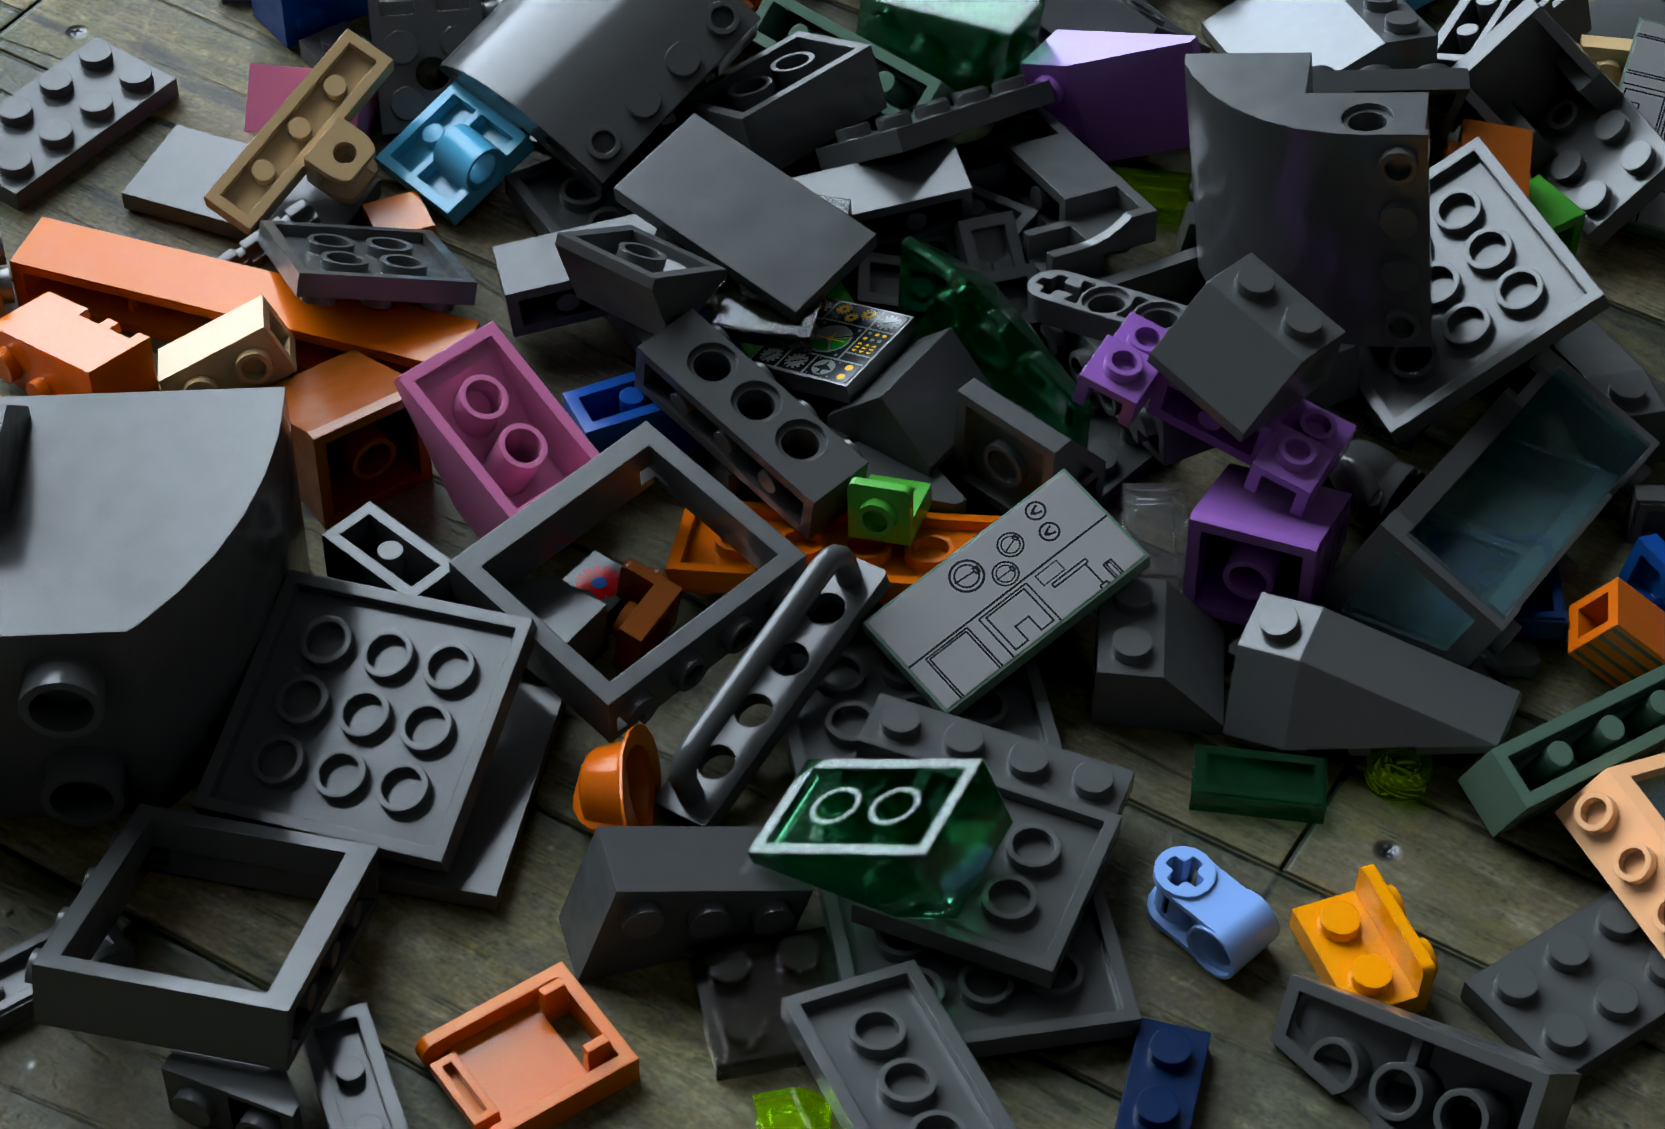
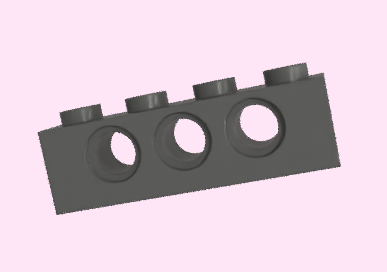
[634,308,869,540]

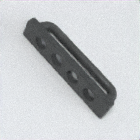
[654,544,890,826]

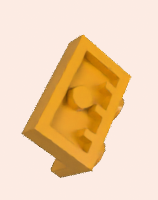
[1289,864,1438,1013]

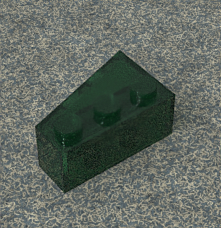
[856,0,1046,94]

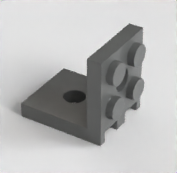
[368,0,483,137]

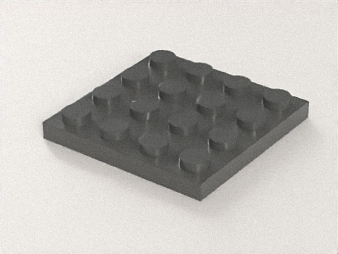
[1359,136,1610,445]
[191,569,537,873]

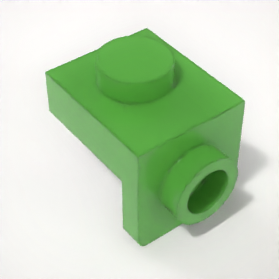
[847,474,932,546]

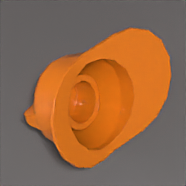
[573,724,661,833]

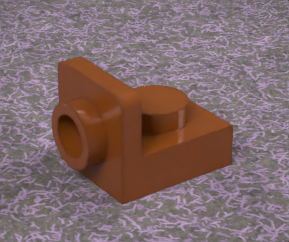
[612,558,683,671]

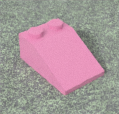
[394,321,600,539]

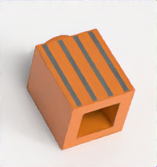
[1568,577,1665,688]

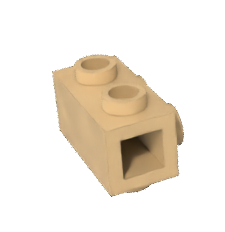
[157,294,297,391]

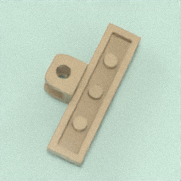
[204,28,394,236]

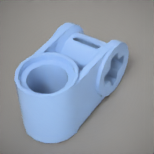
[1146,846,1280,980]

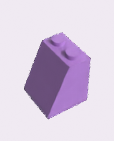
[1183,463,1352,626]

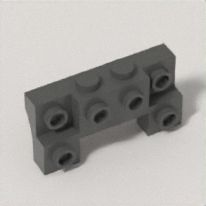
[955,106,1158,278]

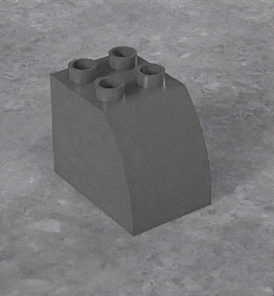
[0,387,310,827]

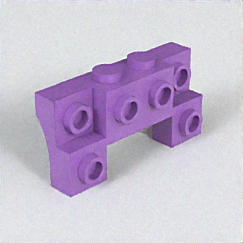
[1072,311,1357,518]

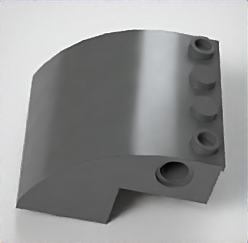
[439,0,761,199]
[1184,52,1432,347]

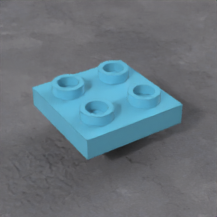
[375,81,535,226]

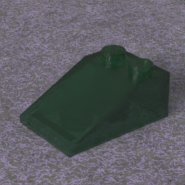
[747,758,1013,919]

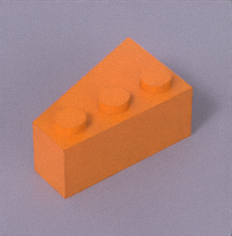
[0,291,160,396]

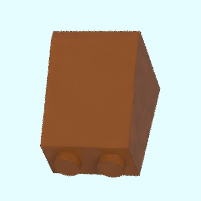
[269,349,433,529]

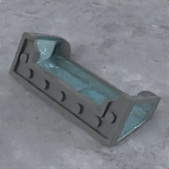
[1315,347,1660,668]

